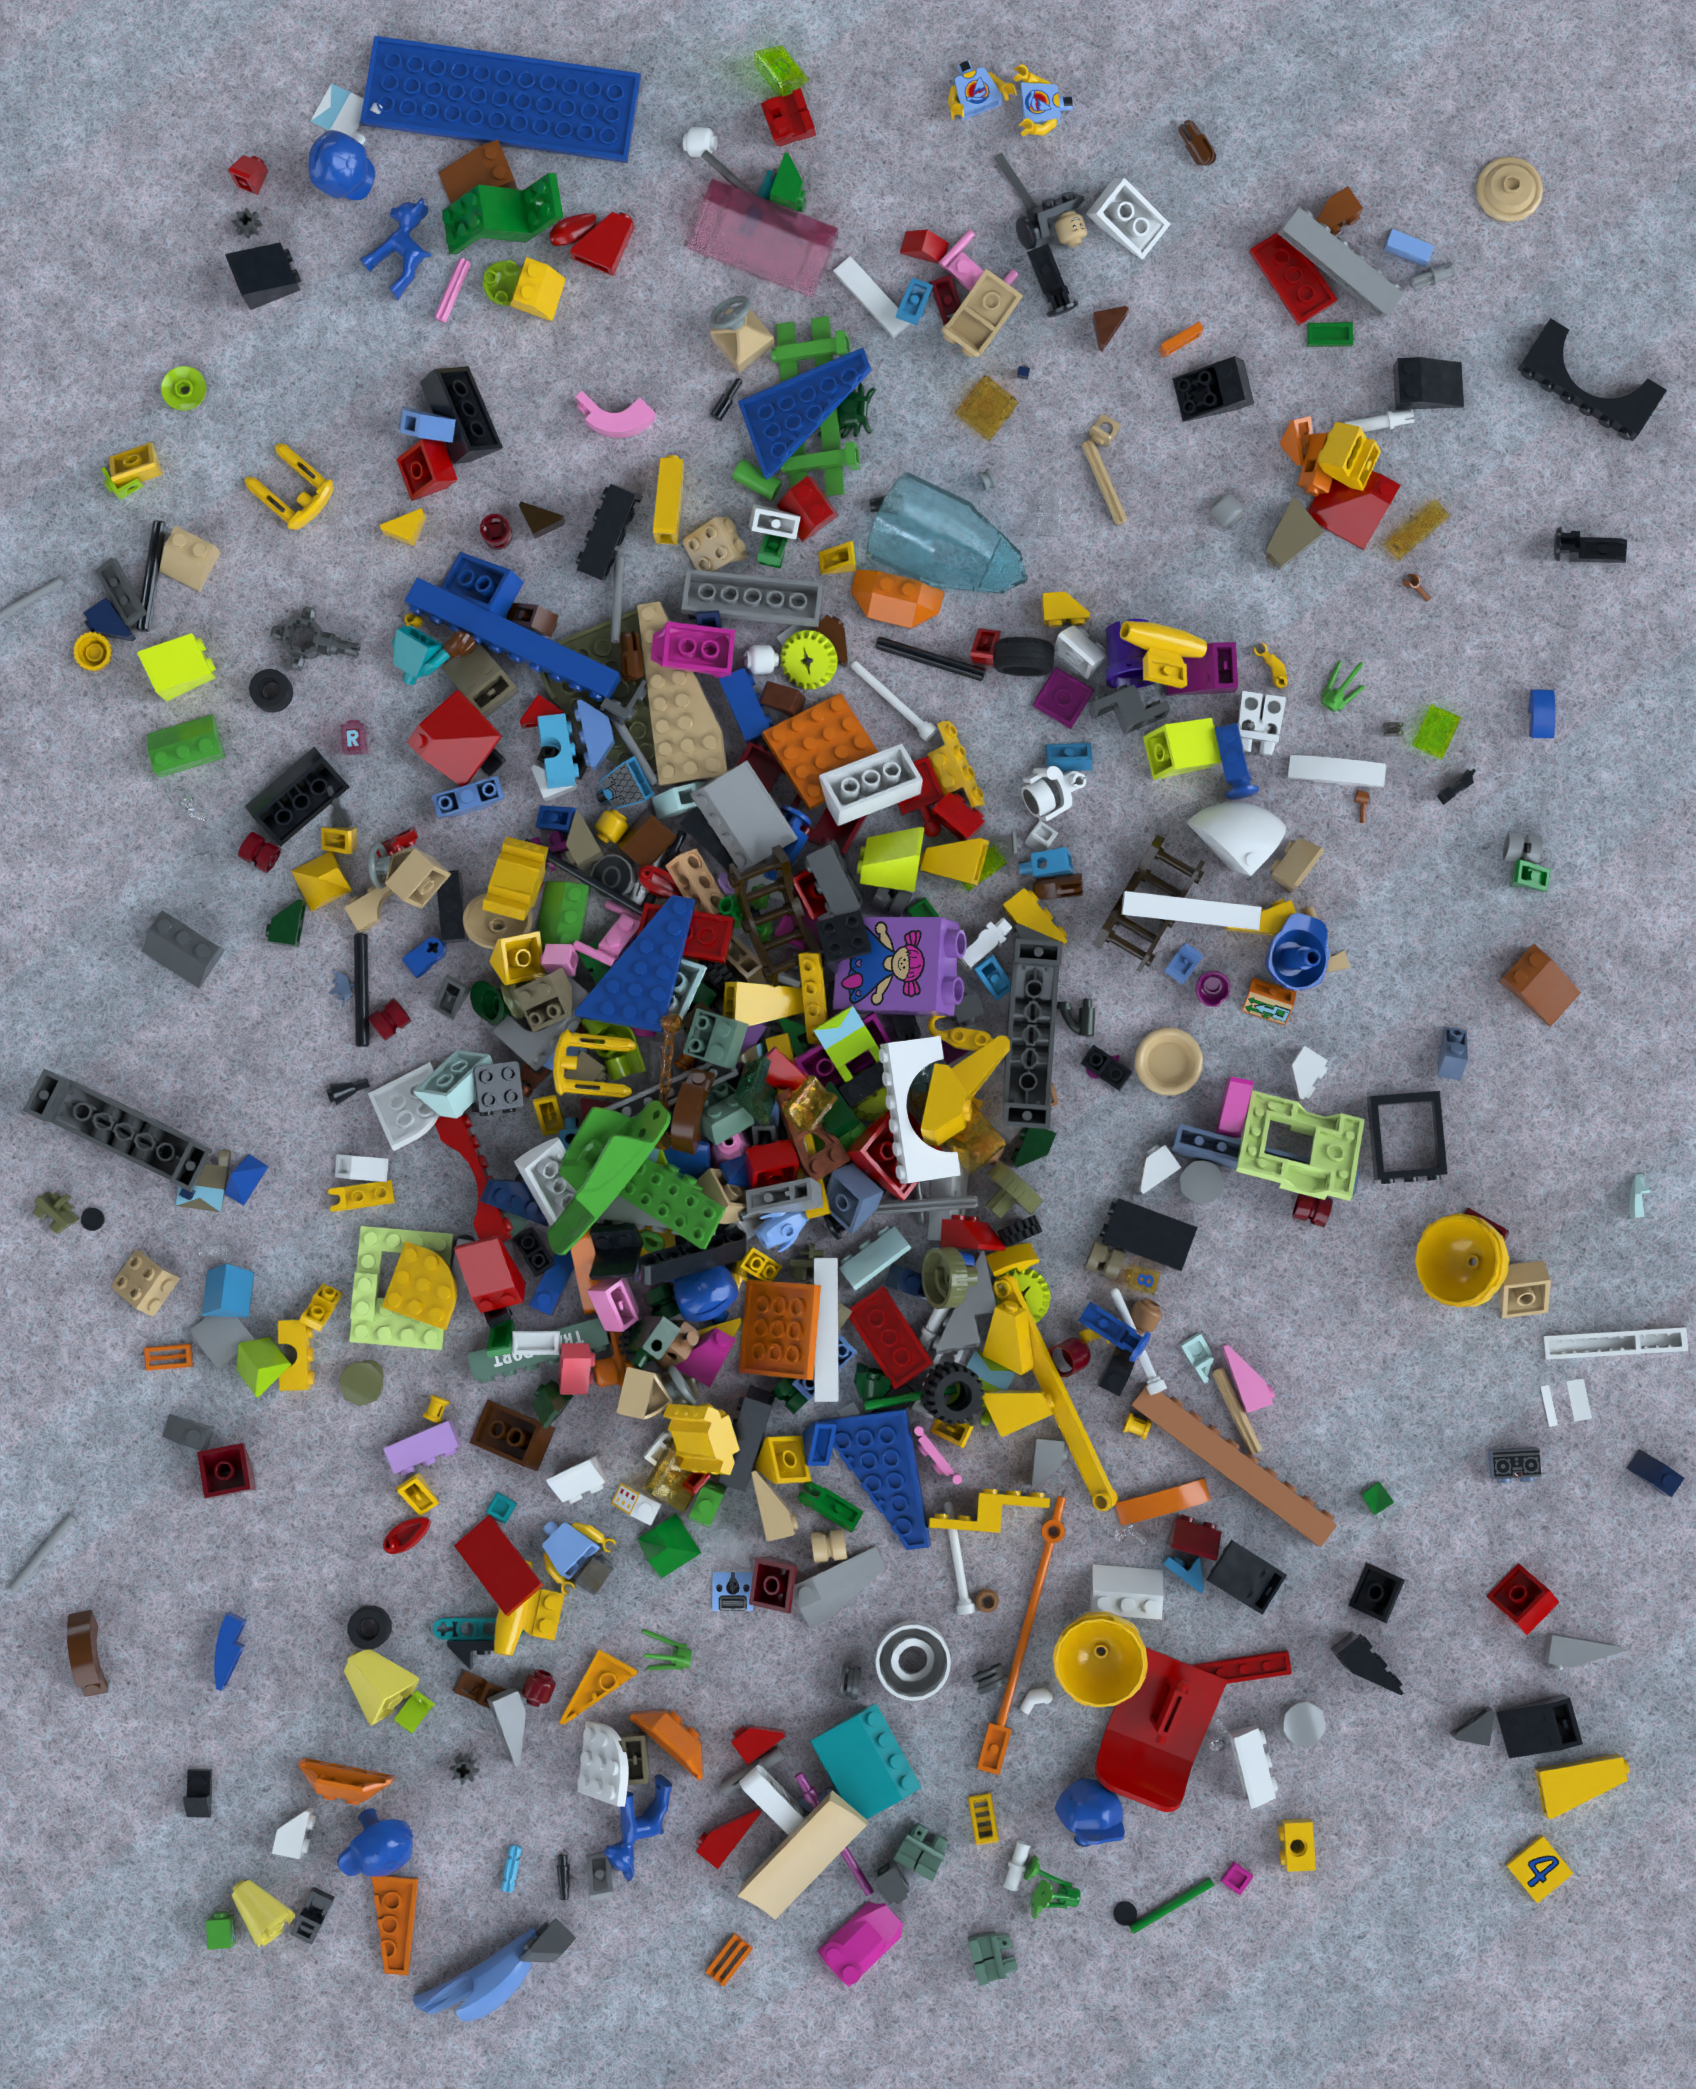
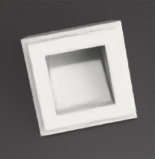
[1024,821,1058,852]

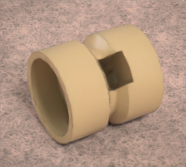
[811,1529,847,1563]

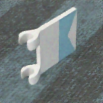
[310,83,383,145]

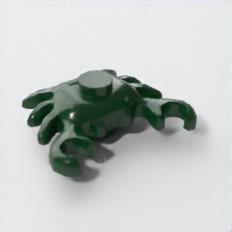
[818,383,876,439]

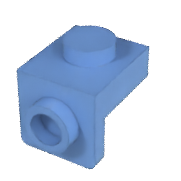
[1164,943,1203,985]

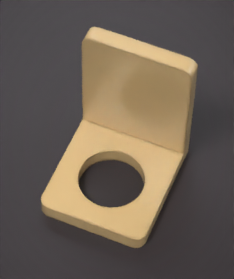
[1089,414,1121,447]

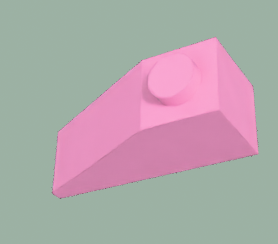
[1221,1344,1275,1413]

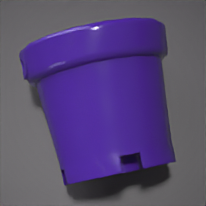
[1105,619,1156,689]

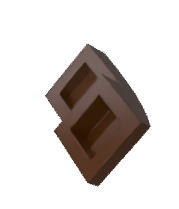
[452,1669,507,1709]

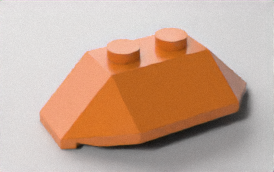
[851,570,944,629]
[629,1709,704,1781]
[298,1757,395,1805]

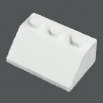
[1089,1564,1163,1620]
[1228,1725,1278,1809]

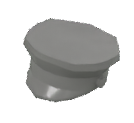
[1180,1160,1225,1204]
[1277,1701,1327,1747]

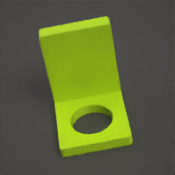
[101,466,144,500]
[393,1690,435,1734]

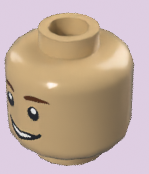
[1055,211,1087,248]

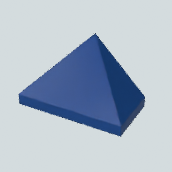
[224,1154,269,1206]
[719,1154,749,1188]
[802,1422,837,1466]

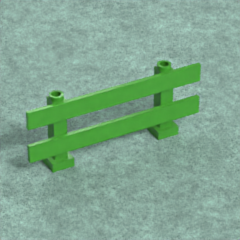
[771,316,861,497]

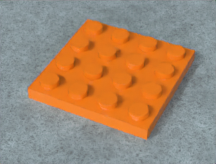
[762,693,879,810]
[739,1280,821,1380]

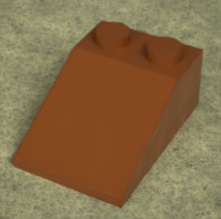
[438,139,518,204]
[1498,944,1581,1027]

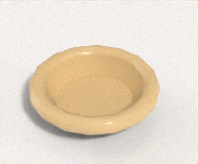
[1476,156,1543,223]
[1134,1027,1203,1096]

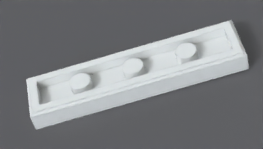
[833,256,910,339]

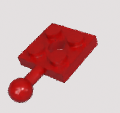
[897,756,944,838]

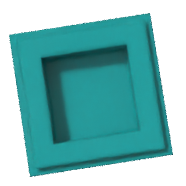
[486,1492,518,1524]

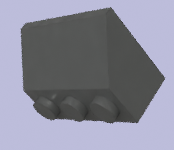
[804,839,864,917]
[142,911,225,989]

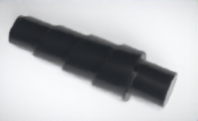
[556,1855,570,1901]

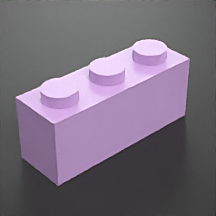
[383,1420,462,1476]

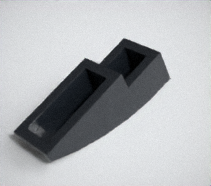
[679,807,738,874]

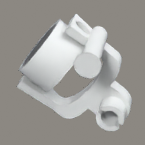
[1021,766,1086,821]

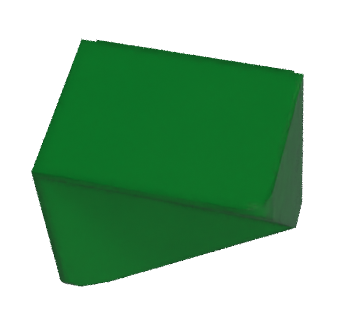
[1360,1482,1394,1515]

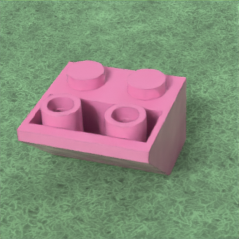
[587,1277,639,1332]

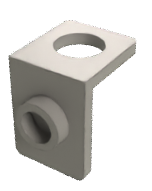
[989,831,1021,859]

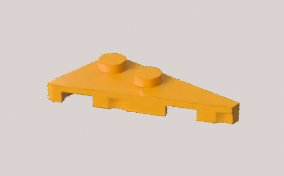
[559,1648,639,1725]

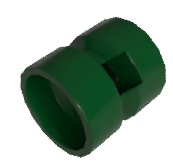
[642,1283,680,1319]
[771,1378,808,1415]

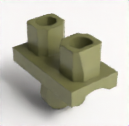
[33,1191,79,1234]
[790,1243,824,1280]

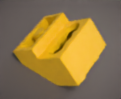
[1318,422,1381,491]

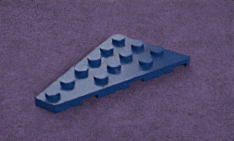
[738,347,872,480]
[574,895,696,1033]
[818,1408,931,1550]

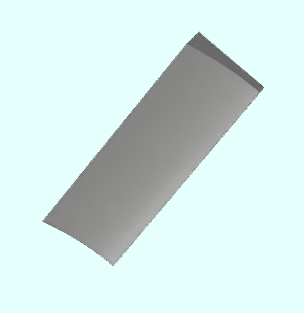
[681,569,823,627]

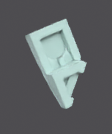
[1629,1174,1650,1218]
[1179,1332,1214,1384]

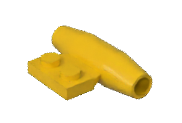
[1120,621,1207,688]
[494,1560,564,1656]

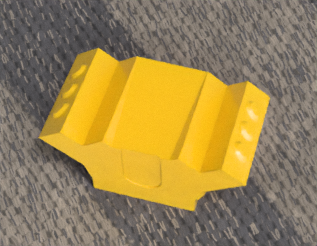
[482,836,548,921]
[663,1403,740,1475]

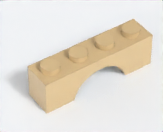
[344,885,394,933]

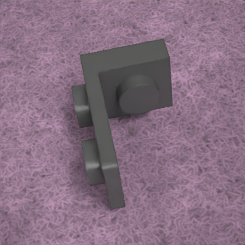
[599,680,648,726]

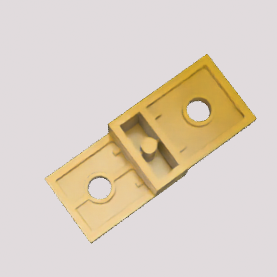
[928,1489,1050,1533]

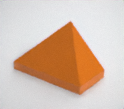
[1280,416,1313,466]

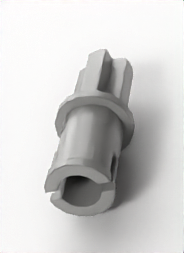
[1409,262,1455,289]

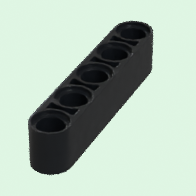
[638,1229,747,1285]

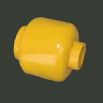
[594,809,628,844]

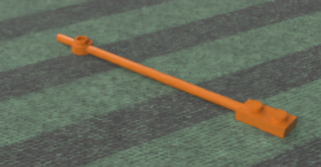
[976,1496,1067,1775]

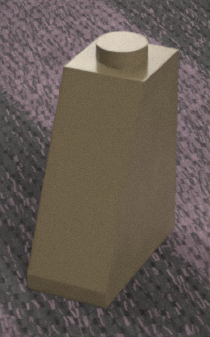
[1265,497,1324,570]

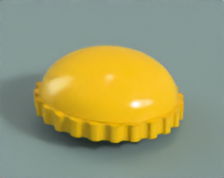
[73,632,113,672]

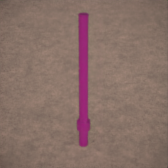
[794,1772,874,1896]

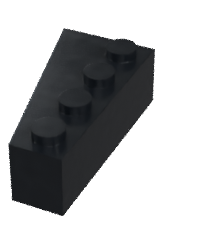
[576,484,643,581]
[717,1385,775,1492]

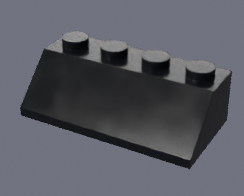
[420,366,503,464]
[245,747,350,847]

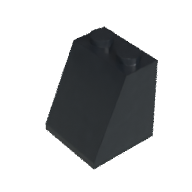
[225,242,302,310]

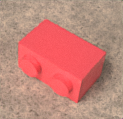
[558,1343,595,1395]

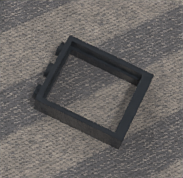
[1367,1091,1448,1184]

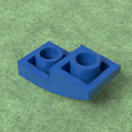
[1528,689,1556,738]

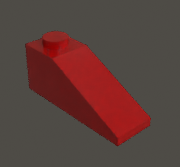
[695,1806,762,1869]

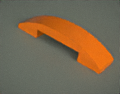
[1115,1478,1211,1526]

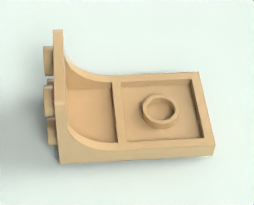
[941,268,1024,358]

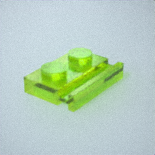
[1412,704,1462,760]

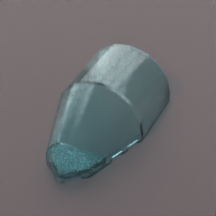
[866,472,1028,594]

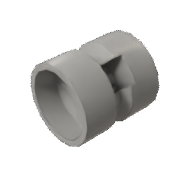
[1503,831,1542,865]

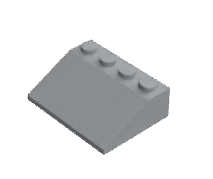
[690,760,798,871]

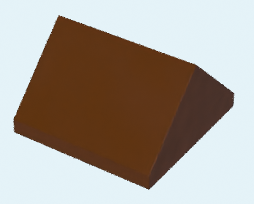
[617,808,677,867]

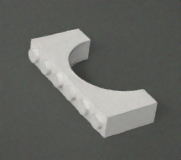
[879,1036,961,1184]

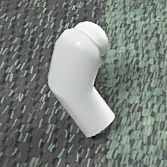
[1019,1688,1053,1715]

